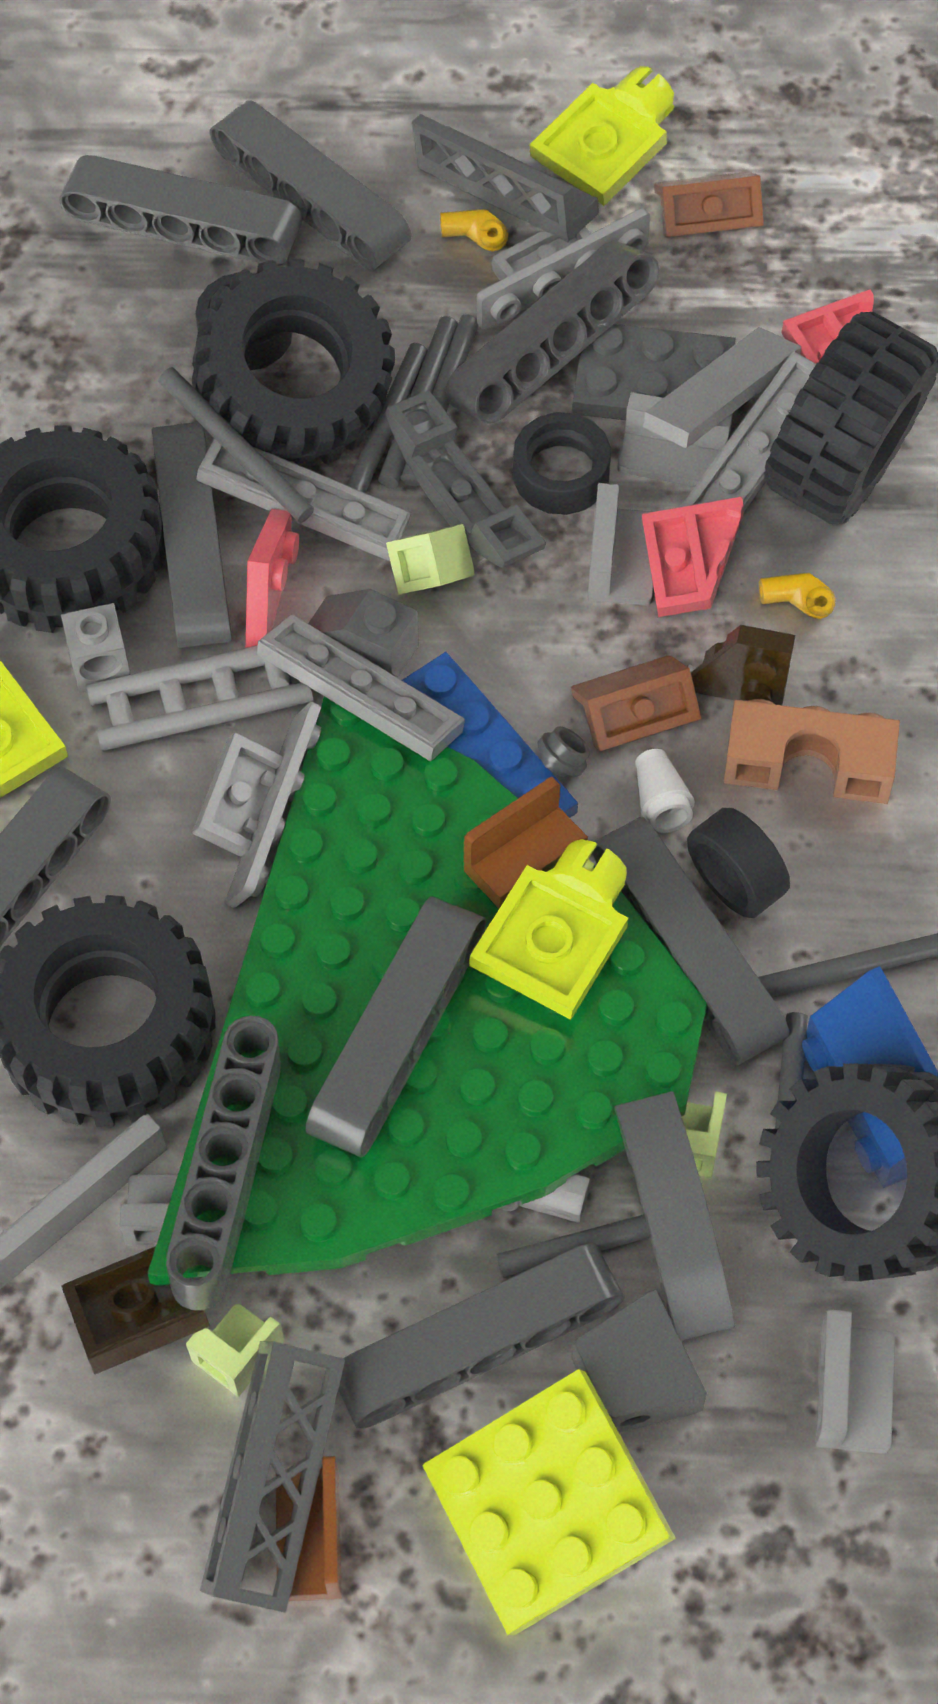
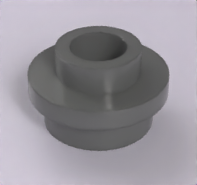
[537,726,591,777]

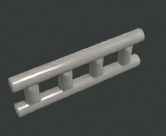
[86,645,313,751]

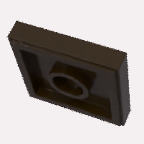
[61,1246,210,1375]

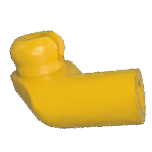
[440,209,508,251]
[759,573,836,619]

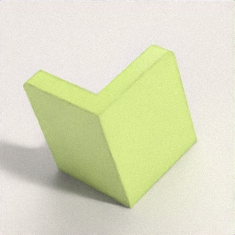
[386,524,475,595]
[682,1091,727,1178]
[186,1304,284,1397]

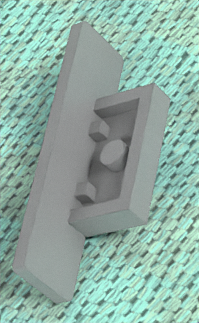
[476,208,650,330]
[192,701,321,908]

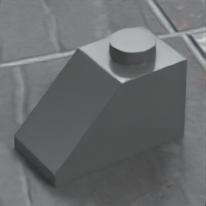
[308,589,419,678]

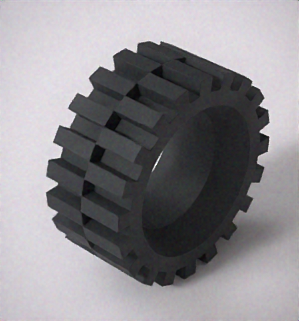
[756,1064,938,1282]

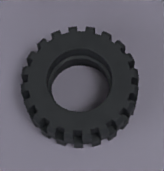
[192,259,395,469]
[764,311,938,524]
[0,425,165,633]
[0,895,216,1127]

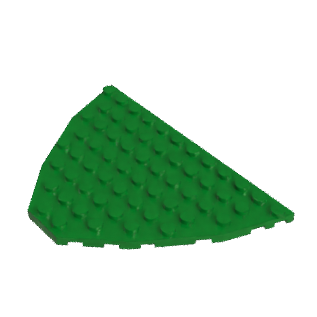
[148,696,707,1285]

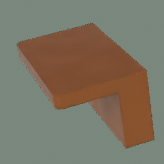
[654,172,764,237]
[571,656,701,751]
[464,777,588,908]
[275,1456,342,1601]

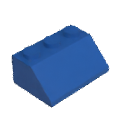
[802,966,938,1188]

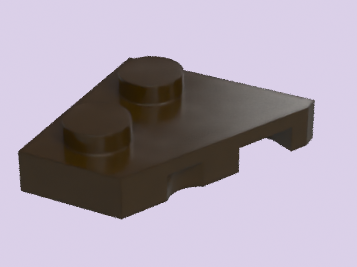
[687,625,796,705]

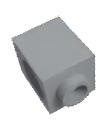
[61,603,131,693]

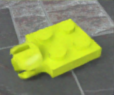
[529,66,675,206]
[469,839,628,1020]

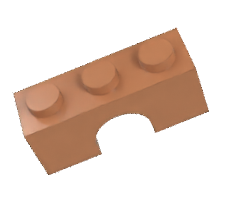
[723,699,900,804]

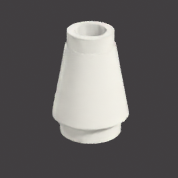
[635,749,695,833]

